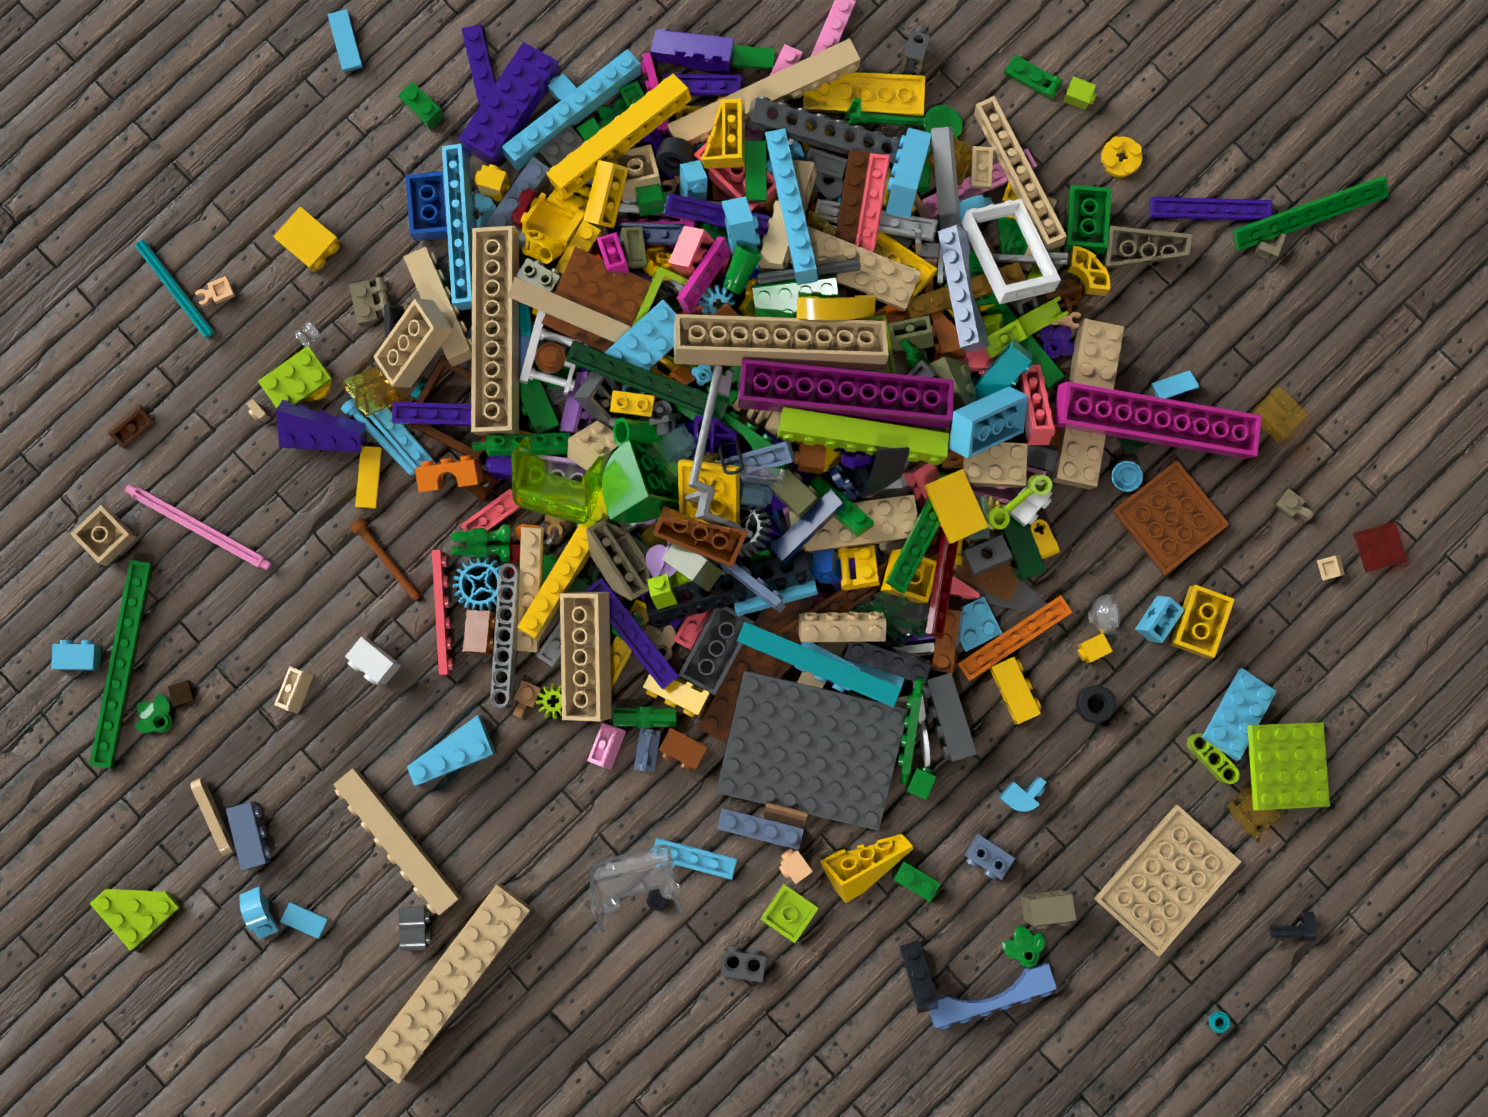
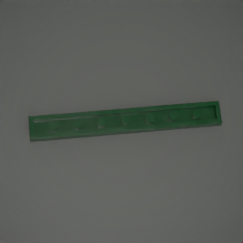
[566,341,730,421]

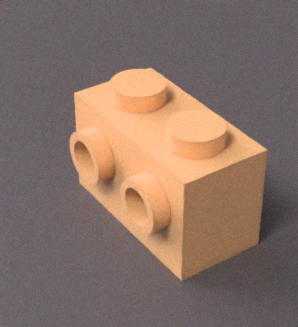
[779,848,813,884]

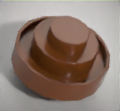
[535,342,566,374]

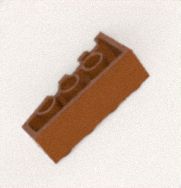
[652,506,748,567]

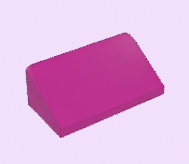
[597,232,629,273]

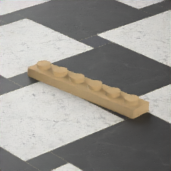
[517,526,544,652]

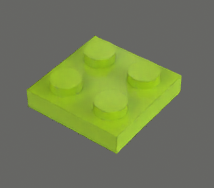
[760,884,819,943]

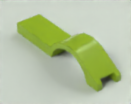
[984,296,1069,358]

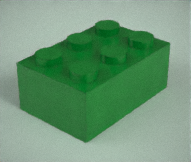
[1063,185,1112,254]

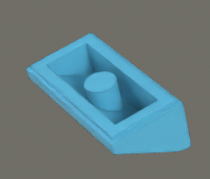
[1151,370,1199,399]

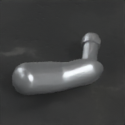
[543,530,558,553]

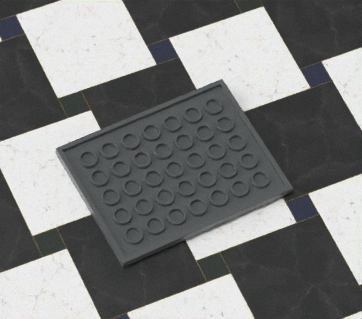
[716,670,908,831]

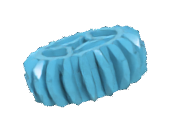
[453,557,509,611]

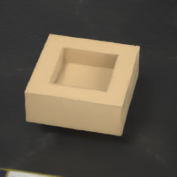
[247,399,271,423]
[1317,555,1345,580]

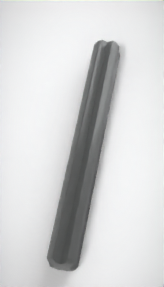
[757,259,861,285]

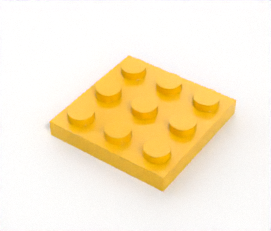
[678,459,740,525]

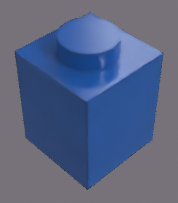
[812,548,840,584]

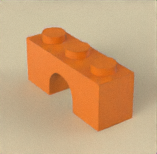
[415,455,484,492]

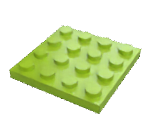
[1247,722,1330,810]

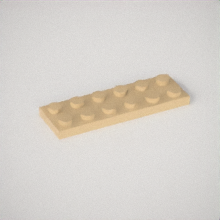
[789,226,921,311]

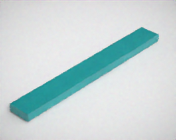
[737,622,901,707]

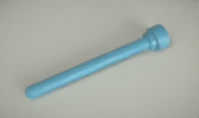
[341,398,415,475]

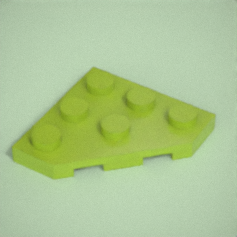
[90,889,181,951]

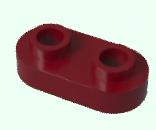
[511,188,537,229]

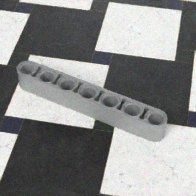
[490,564,520,708]

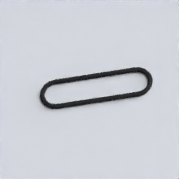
[718,441,744,475]

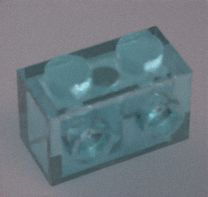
[657,425,697,465]

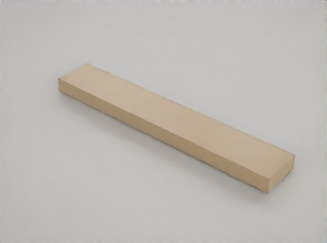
[507,277,632,342]

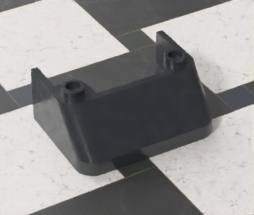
[840,447,910,498]

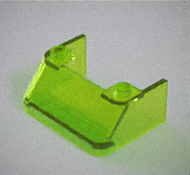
[511,436,603,524]

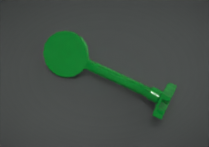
[844,98,963,141]

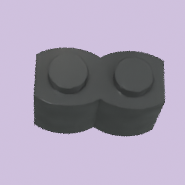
[398,905,432,951]

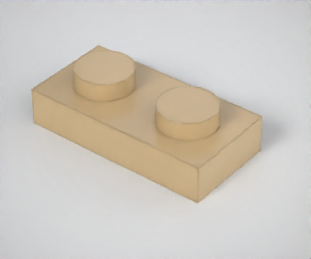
[970,146,993,189]

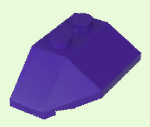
[693,416,737,463]

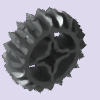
[737,501,772,558]

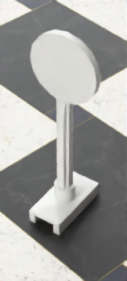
[892,643,935,767]

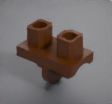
[1045,279,1083,313]

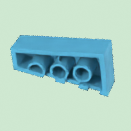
[407,715,496,786]

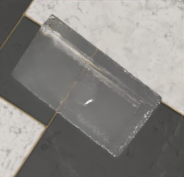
[740,464,785,487]

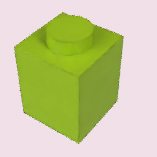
[1063,76,1097,110]
[647,574,678,610]

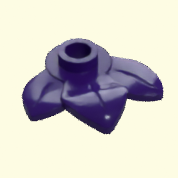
[1040,324,1074,359]

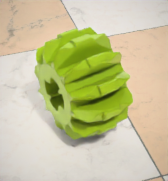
[536,684,562,719]

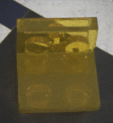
[1251,386,1307,443]

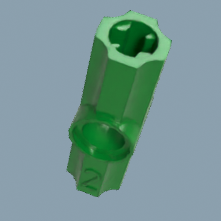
[613,707,677,728]

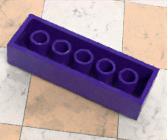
[458,42,560,166]

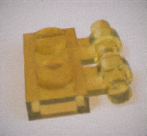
[1227,784,1281,839]

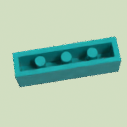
[973,339,1033,401]

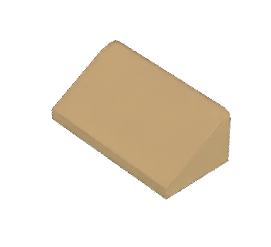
[274,666,313,713]

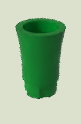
[723,243,763,294]
[613,418,662,447]

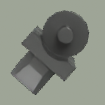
[649,400,682,435]

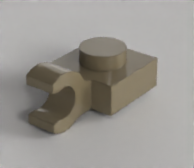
[1274,488,1314,522]

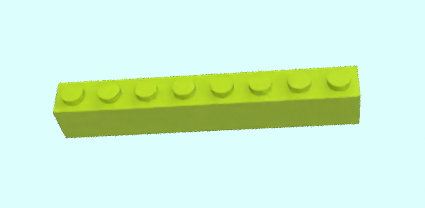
[777,407,949,465]

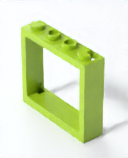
[632,265,722,370]

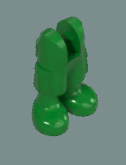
[451,525,510,563]

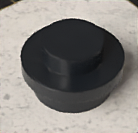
[647,890,668,911]

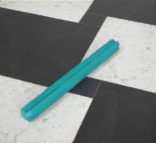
[135,240,214,339]

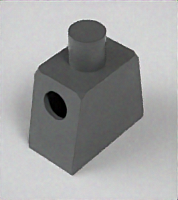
[899,26,930,75]

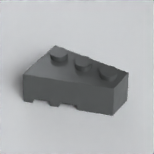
[573,371,633,430]

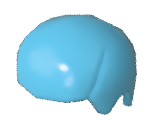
[1111,461,1143,492]

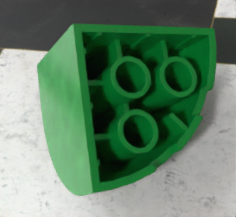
[602,440,679,523]

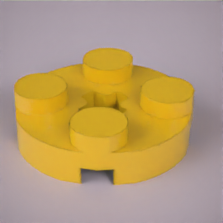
[1101,136,1142,178]

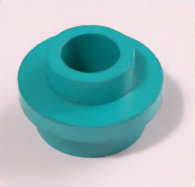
[1208,1011,1230,1033]

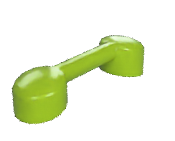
[988,474,1052,529]

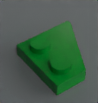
[997,217,1028,266]

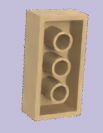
[374,298,453,388]

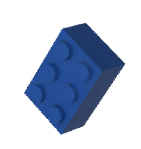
[405,171,448,241]

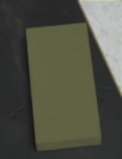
[621,226,648,269]

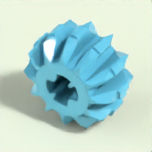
[699,285,735,315]

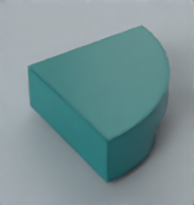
[410,381,427,401]

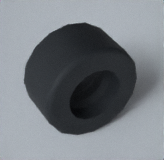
[656,137,695,176]
[1076,685,1116,723]

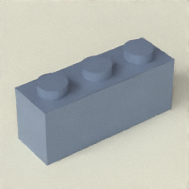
[226,801,272,870]

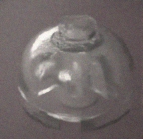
[1088,593,1121,635]

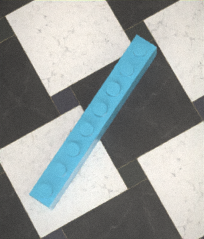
[502,49,641,171]
[765,128,818,286]
[442,144,474,310]

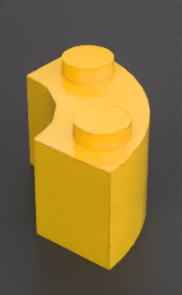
[1067,246,1110,296]

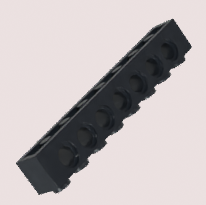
[644,549,814,626]

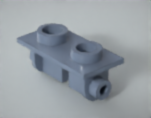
[634,728,661,772]

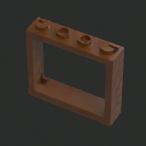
[408,358,487,461]

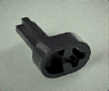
[1269,912,1316,941]

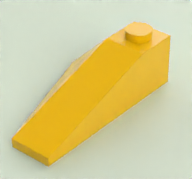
[820,834,914,903]

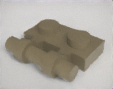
[349,277,391,325]

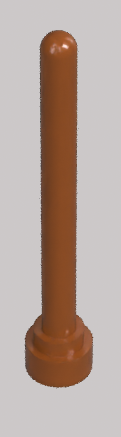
[350,518,420,600]

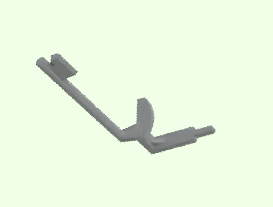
[915,229,1068,285]
[685,365,753,538]

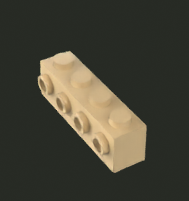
[798,612,886,642]

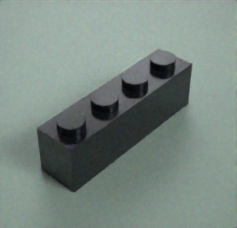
[844,641,932,685]

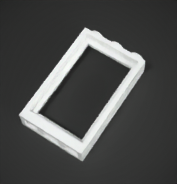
[961,199,1061,304]

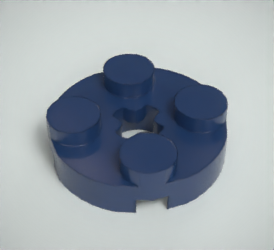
[828,462,860,502]

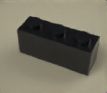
[899,941,938,1014]

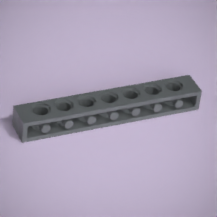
[746,96,902,169]

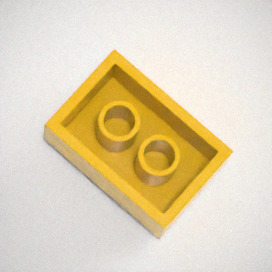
[1169,585,1235,659]

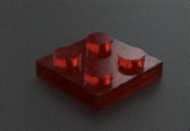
[1353,522,1407,573]

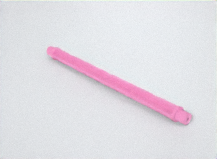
[125,484,272,570]

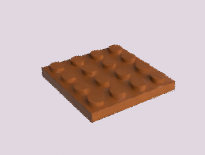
[541,247,651,352]
[1112,460,1229,576]

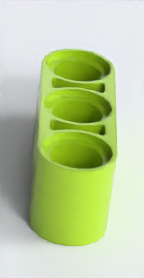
[1187,734,1240,784]

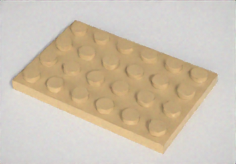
[1094,805,1241,957]

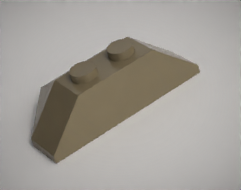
[586,520,650,601]

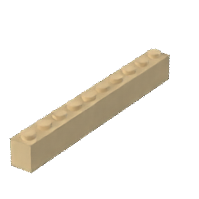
[667,38,861,147]

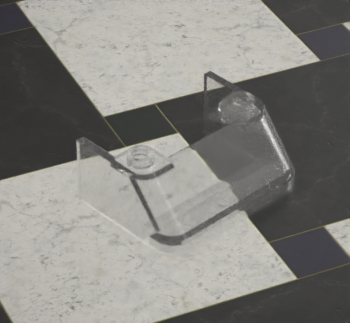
[589,845,684,933]

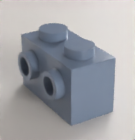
[964,834,1015,880]

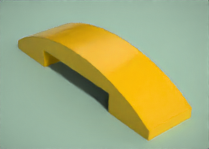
[797,295,876,320]

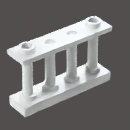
[519,310,582,395]

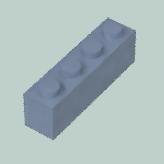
[717,808,804,850]

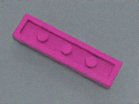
[640,52,670,136]
[677,237,731,313]

